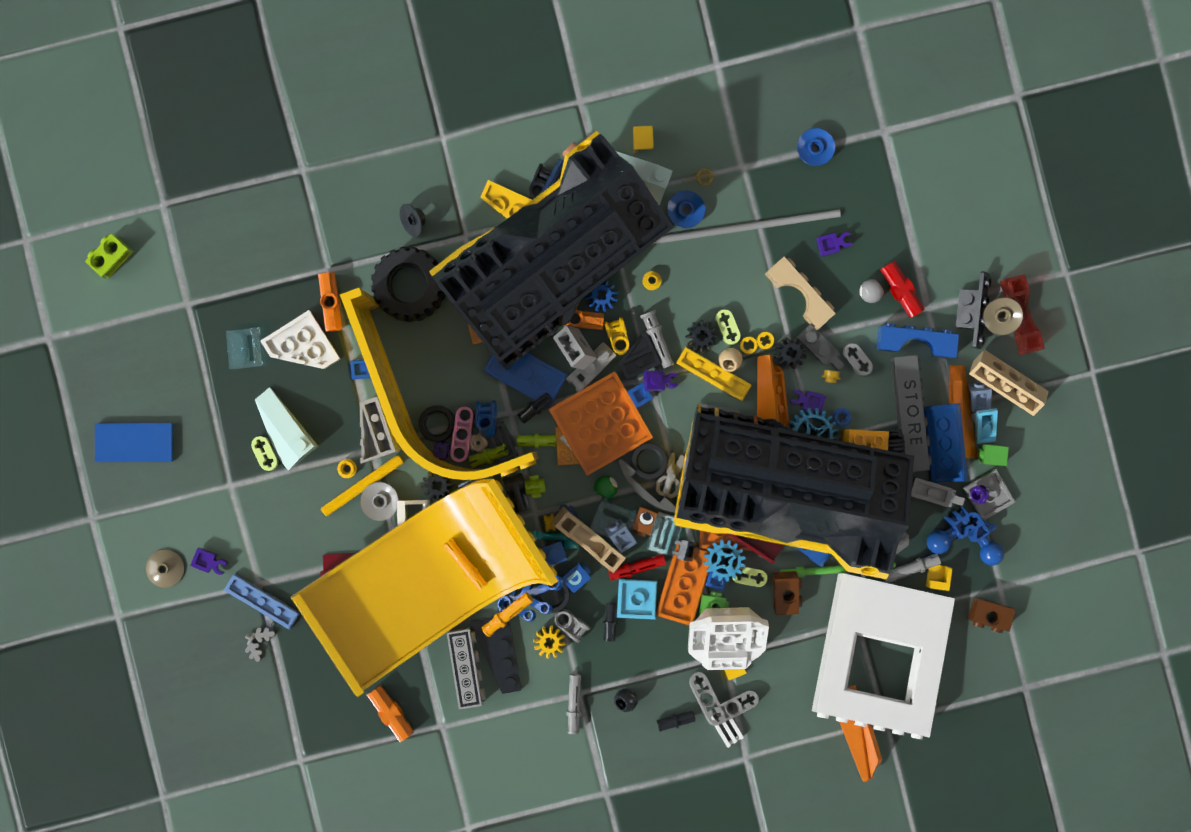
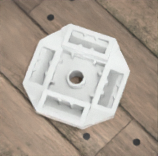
[688,607,769,670]

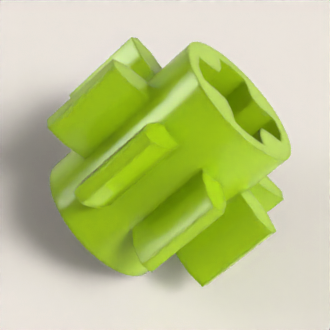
[525,475,546,499]

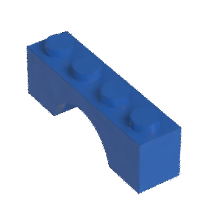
[876,323,959,359]

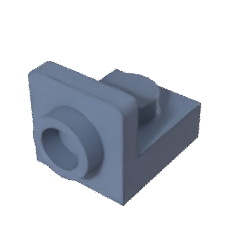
[968,381,992,412]
[605,519,637,553]

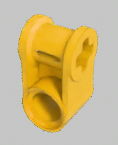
[604,317,629,355]

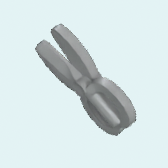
[655,452,684,498]

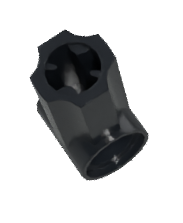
[503,473,530,513]

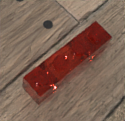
[1000,274,1045,355]

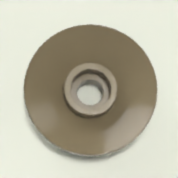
[983,297,1023,335]
[146,549,185,588]

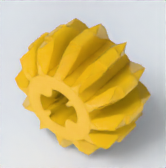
[533,625,566,659]

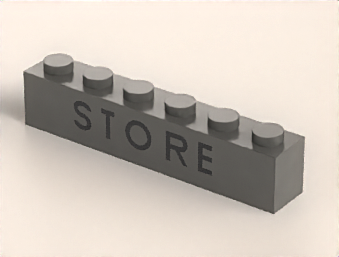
[890,355,932,472]

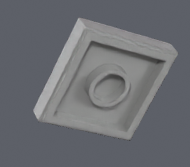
[962,469,1016,520]

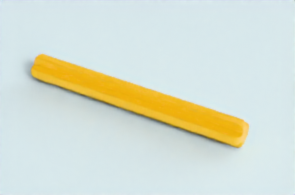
[321,455,403,516]

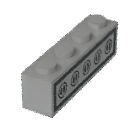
[447,627,486,710]

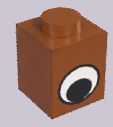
[632,506,658,537]

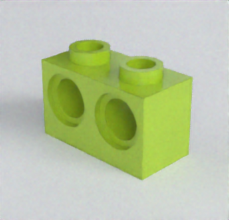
[84,234,134,279]

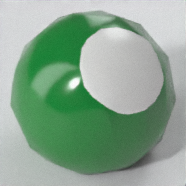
[594,476,618,499]

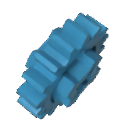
[704,540,745,582]

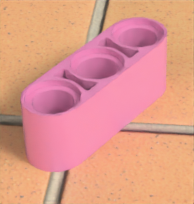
[450,407,475,462]

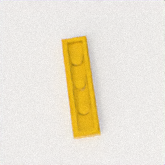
[676,347,752,402]

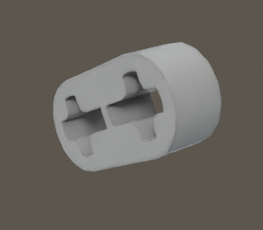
[842,343,873,376]

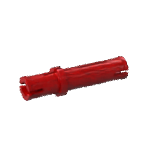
[607,553,666,581]

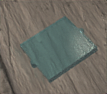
[646,516,682,556]

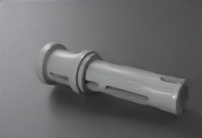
[640,310,674,368]

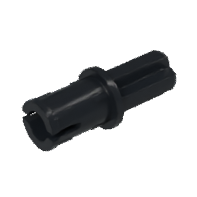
[517,393,552,424]
[603,602,618,642]
[657,711,696,732]

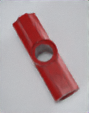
[880,261,925,318]

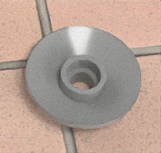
[361,482,399,521]

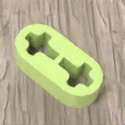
[715,309,740,345]
[251,436,279,471]
[731,566,767,587]

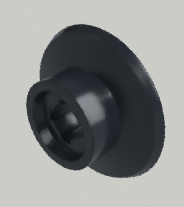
[400,204,425,237]

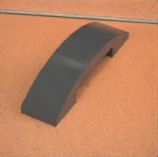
[618,459,676,512]

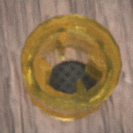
[696,168,714,186]

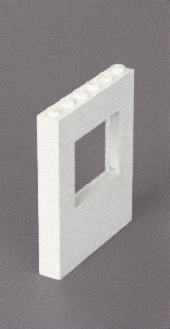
[812,573,955,740]

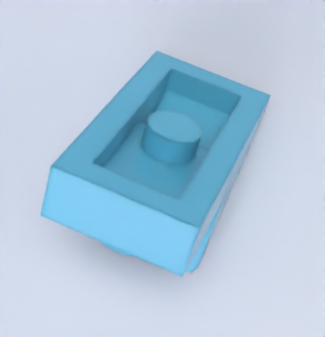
[971,408,998,444]

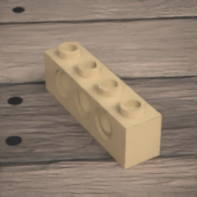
[969,349,1049,416]

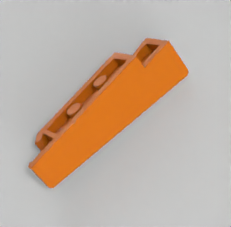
[757,354,790,427]
[949,365,977,458]
[840,685,882,782]

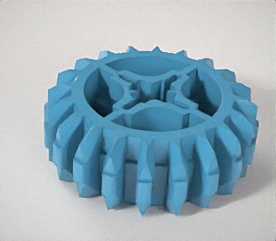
[789,408,838,440]

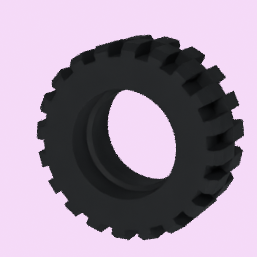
[371,247,446,322]

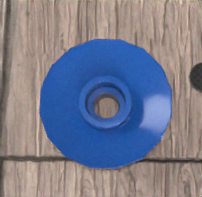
[797,128,835,166]
[667,190,705,229]

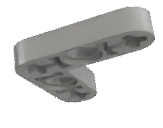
[689,672,759,726]

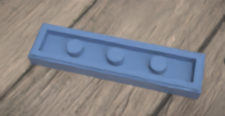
[224,573,301,630]

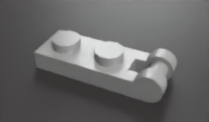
[566,342,617,392]

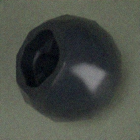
[614,688,638,713]

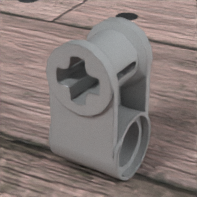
[555,608,591,643]

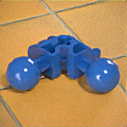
[927,506,1005,566]

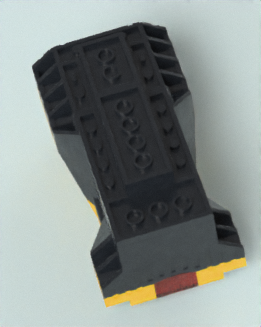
[429,131,674,370]
[673,404,914,579]

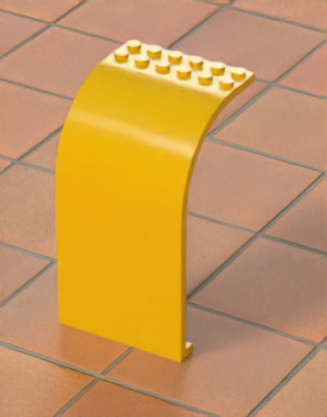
[340,288,539,480]
[291,479,558,697]

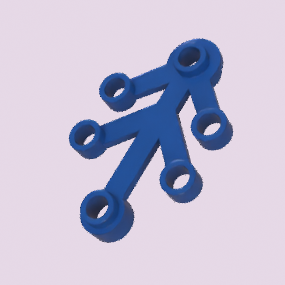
[497,575,563,622]

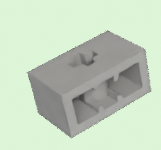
[553,325,597,370]

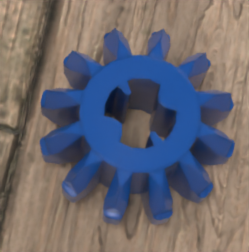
[586,280,618,312]

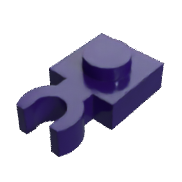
[816,232,852,257]
[643,371,678,391]
[790,390,826,415]
[190,547,228,575]

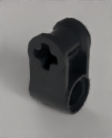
[529,163,552,200]

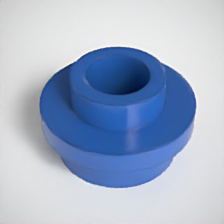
[832,408,851,427]

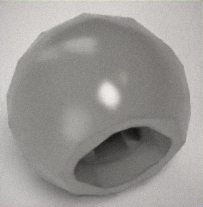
[859,279,884,303]

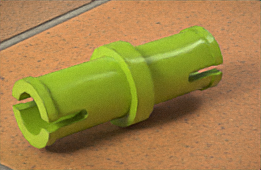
[517,433,556,448]
[469,444,508,468]

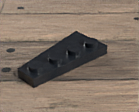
[470,617,521,694]

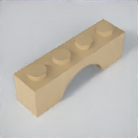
[765,257,836,330]
[551,507,626,573]

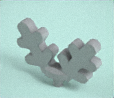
[245,627,275,662]

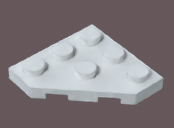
[261,310,341,369]

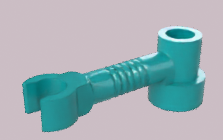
[530,531,579,549]

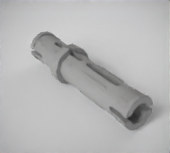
[884,553,941,583]
[566,674,582,734]

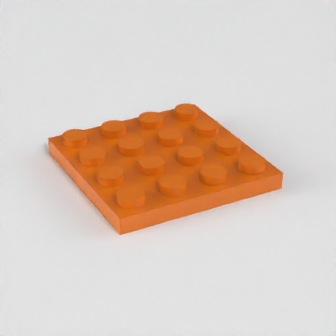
[548,371,653,476]

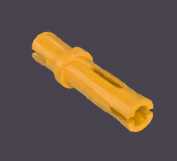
[443,538,488,591]
[482,592,534,637]

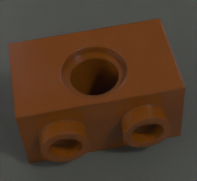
[773,571,802,615]
[968,597,1016,633]

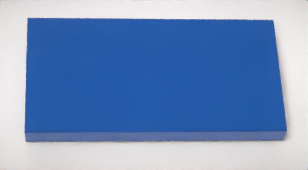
[483,352,568,408]
[924,403,968,483]
[95,423,173,462]

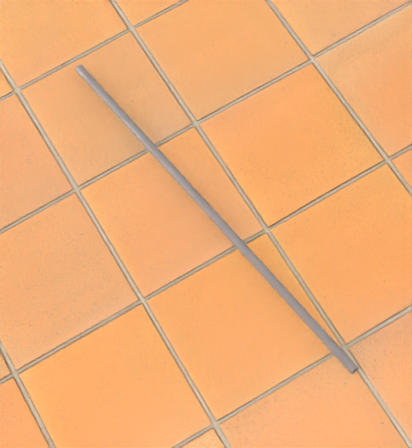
[653,209,841,244]

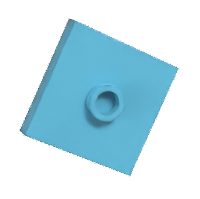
[617,578,657,619]

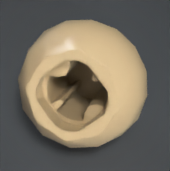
[719,348,743,372]

